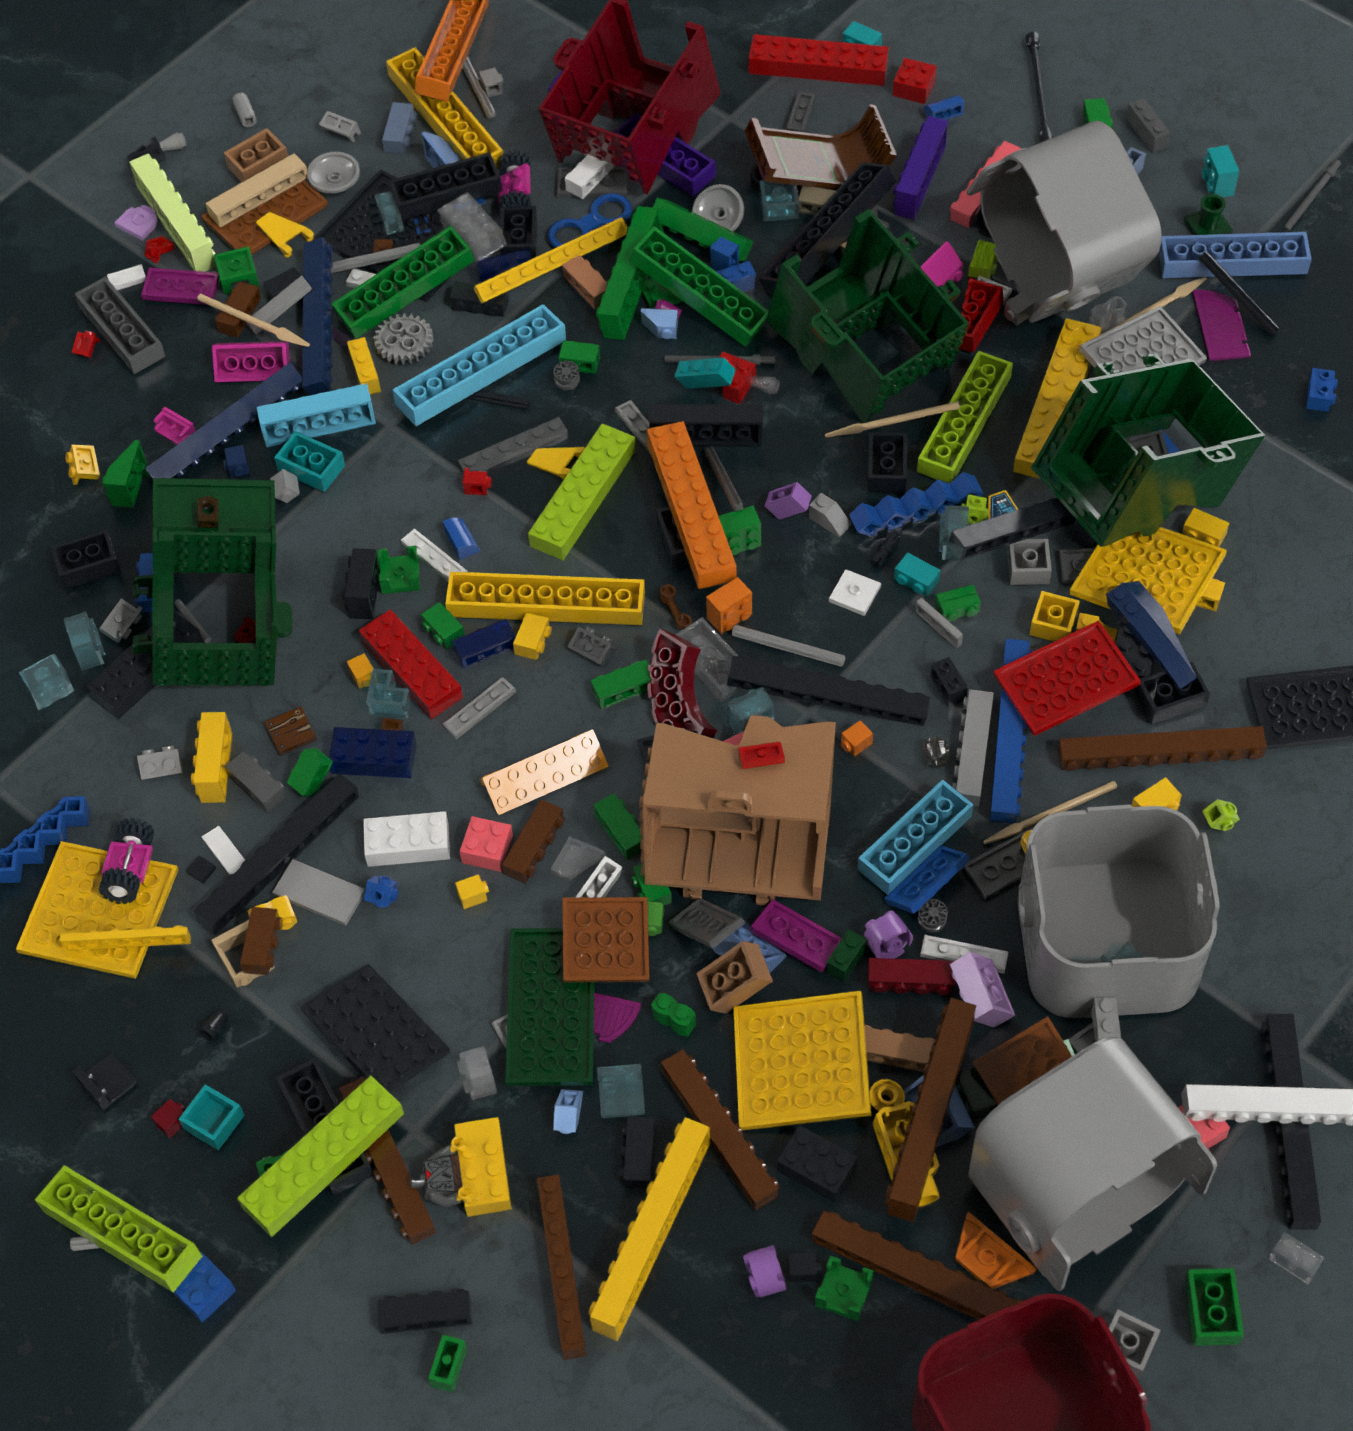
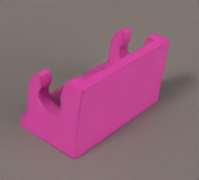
[153,407,195,444]

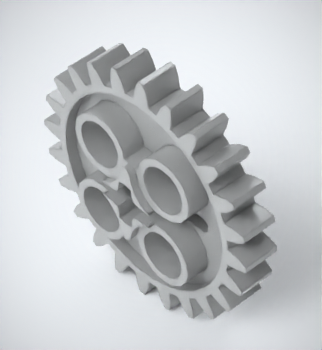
[374,313,434,365]

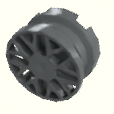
[553,361,580,390]
[918,899,948,933]

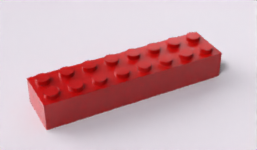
[749,34,889,86]

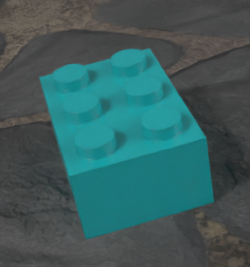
[274,431,345,492]

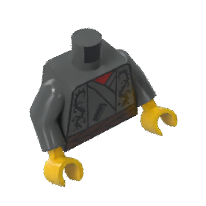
[410,1136,473,1208]

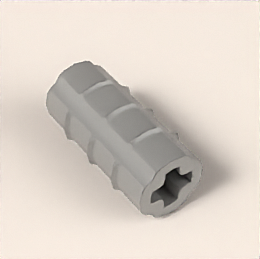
[232,93,257,127]

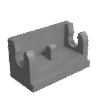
[319,111,361,142]

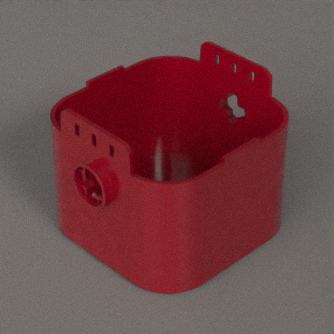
[912,1294,1151,1431]

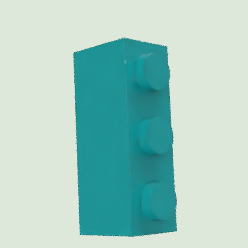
[674,357,736,389]

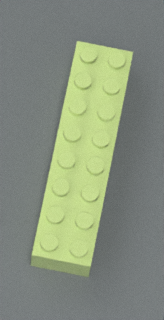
[130,153,216,272]

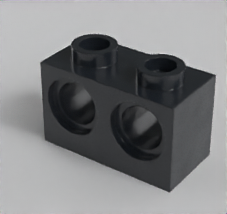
[930,657,968,707]

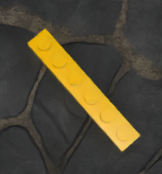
[60,925,191,951]

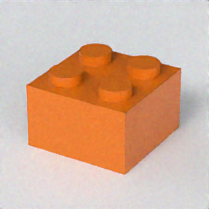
[706,577,752,634]

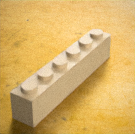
[206,153,308,227]

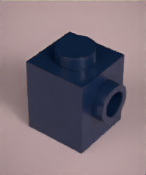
[223,445,250,477]

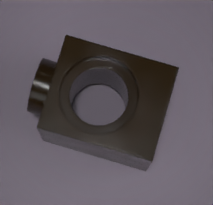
[198,496,218,528]

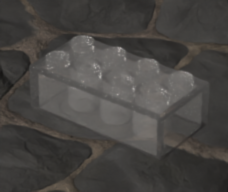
[438,192,507,263]
[676,617,741,703]

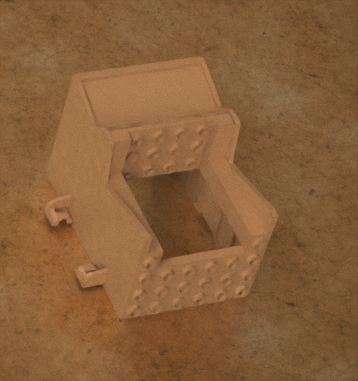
[639,715,836,906]

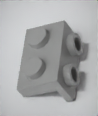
[99,598,143,643]
[137,746,183,780]

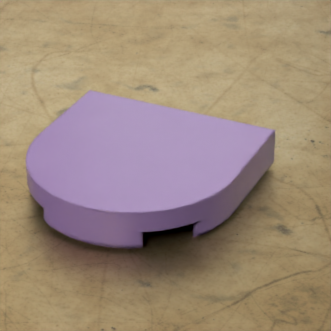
[114,205,158,241]

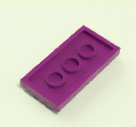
[141,268,220,305]
[750,900,842,972]

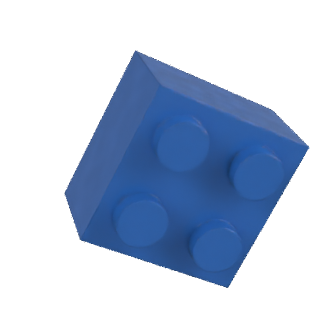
[172,1252,236,1323]

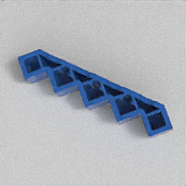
[849,472,984,536]
[0,796,90,883]

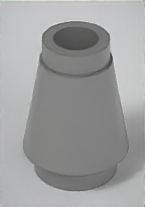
[159,132,187,152]

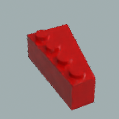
[959,278,1004,353]

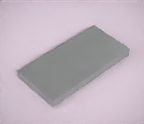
[272,859,365,926]

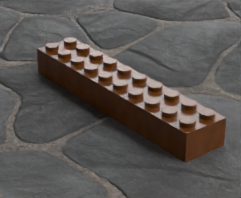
[885,998,977,1222]

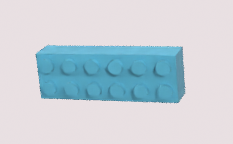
[257,384,376,447]
[858,780,974,895]

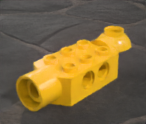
[870,1079,940,1207]

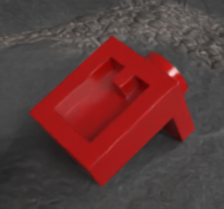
[145,236,175,264]
[72,331,100,358]

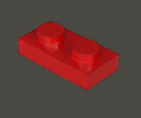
[738,741,785,769]

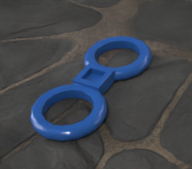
[548,193,632,248]

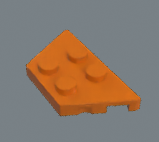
[955,1212,1036,1289]

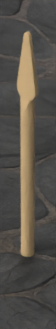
[1101,277,1207,335]
[198,294,310,347]
[825,401,960,437]
[984,781,1117,844]

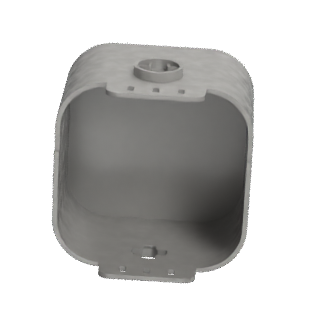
[966,121,1162,323]
[1017,805,1219,1018]
[968,1037,1217,1291]

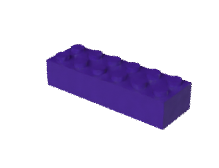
[613,113,716,196]
[892,116,948,220]

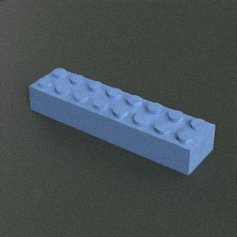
[1159,232,1311,278]

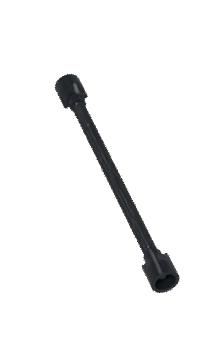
[1026,32,1053,143]

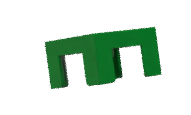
[214,246,260,295]
[378,546,421,594]
[815,1256,874,1321]

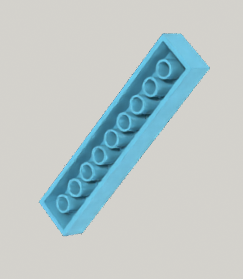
[393,305,566,426]

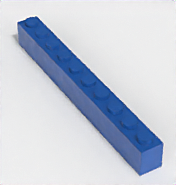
[990,639,1033,824]

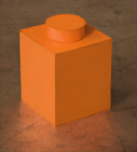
[841,720,873,757]

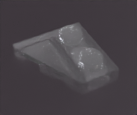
[550,836,605,881]

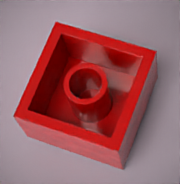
[893,58,937,104]

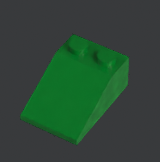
[102,440,147,508]

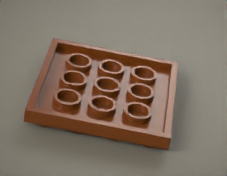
[562,897,649,982]
[972,1016,1072,1105]

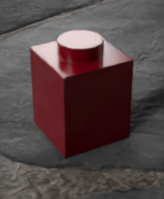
[151,1099,186,1139]

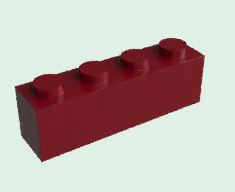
[868,958,955,995]

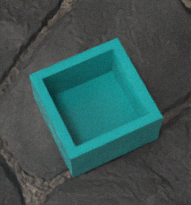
[1201,145,1239,197]
[179,1084,245,1151]

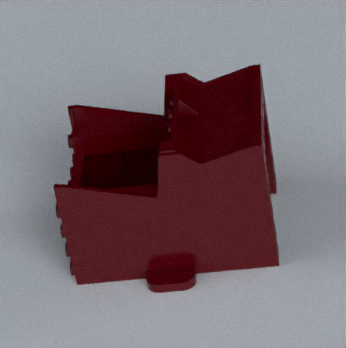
[539,0,721,195]

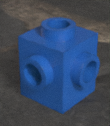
[364,875,399,908]

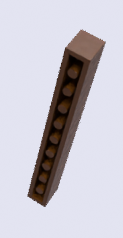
[1058,726,1267,771]
[812,1211,1023,1320]

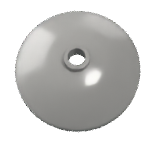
[307,152,360,193]
[693,184,744,231]

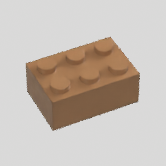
[224,128,288,182]
[697,941,773,1013]

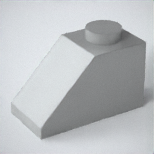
[809,493,851,538]

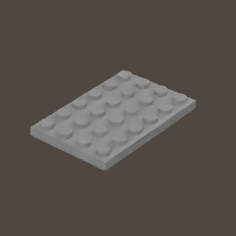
[1078,306,1207,372]

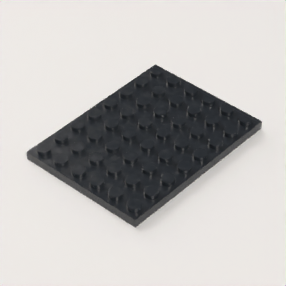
[315,169,492,302]

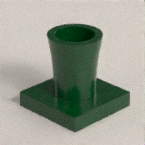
[1184,194,1233,235]

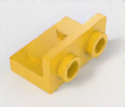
[66,445,100,485]

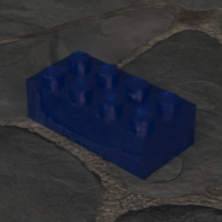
[329,727,417,778]

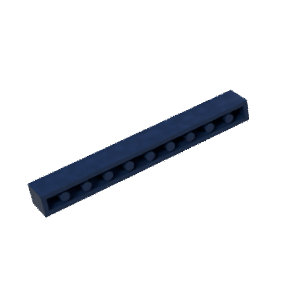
[302,237,333,396]
[142,362,302,485]

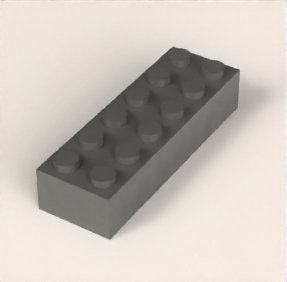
[75,277,165,374]

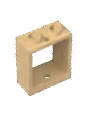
[212,920,275,988]

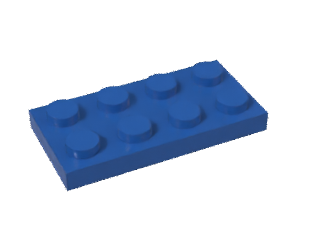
[884,845,970,914]

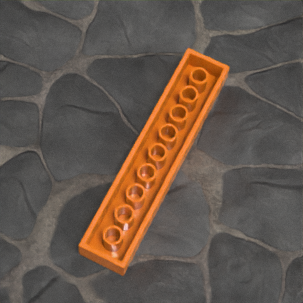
[414,0,490,102]
[647,421,737,589]

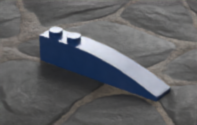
[1106,581,1197,690]

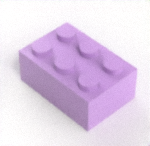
[950,952,1015,1028]

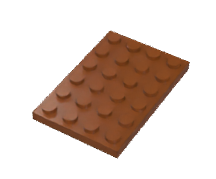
[201,180,328,255]

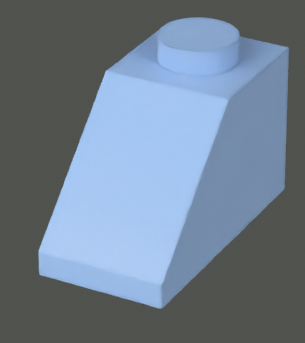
[641,308,678,339]
[553,1089,583,1134]

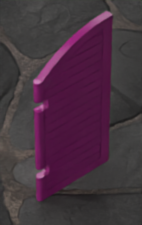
[1192,290,1251,361]
[594,993,642,1043]

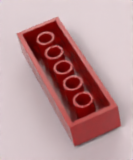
[359,609,463,720]

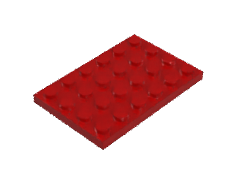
[993,620,1141,736]

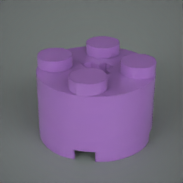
[863,911,913,959]
[743,1245,787,1298]

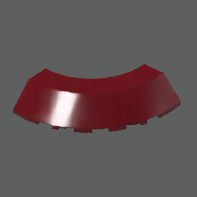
[647,628,717,738]

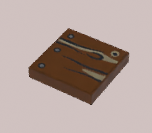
[264,706,317,756]

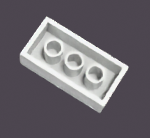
[364,811,450,867]

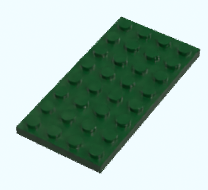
[505,928,595,1086]

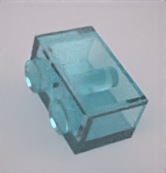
[375,191,404,235]

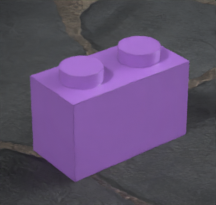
[764,482,812,520]

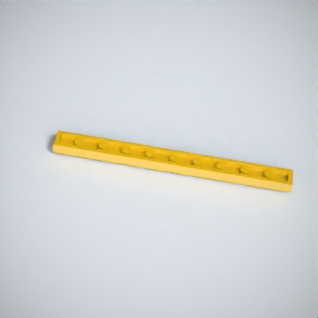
[473,217,628,304]

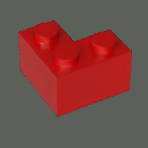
[719,352,756,404]

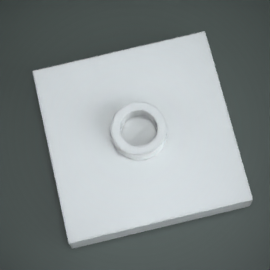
[829,569,881,616]

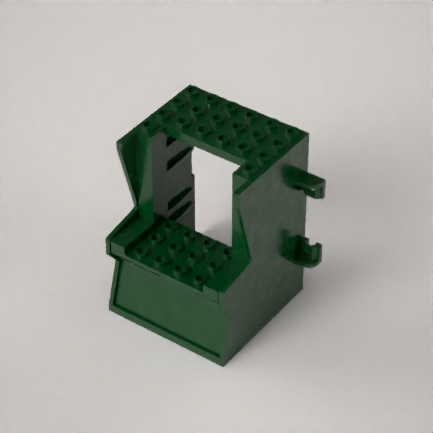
[766,209,969,423]
[1031,353,1265,547]
[133,478,293,686]

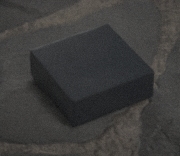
[186,856,216,884]

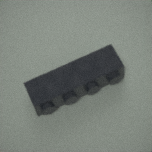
[377,1289,472,1334]

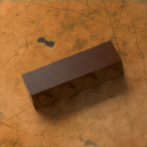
[502,799,565,884]

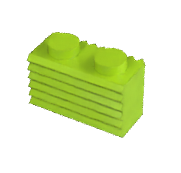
[968,239,999,280]

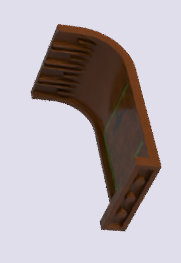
[744,105,896,189]

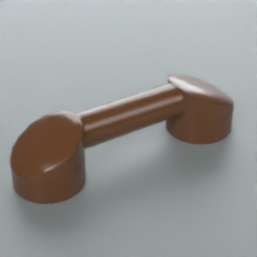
[660,584,692,630]

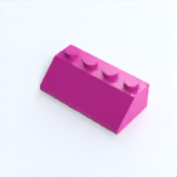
[921,241,963,292]
[212,341,290,382]

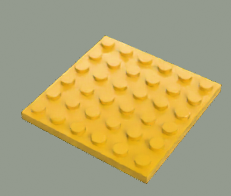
[1069,527,1227,634]
[16,841,179,979]
[734,991,871,1130]

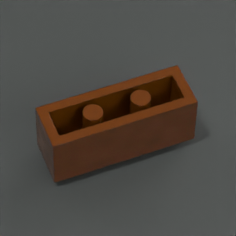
[215,281,261,338]
[240,907,282,975]

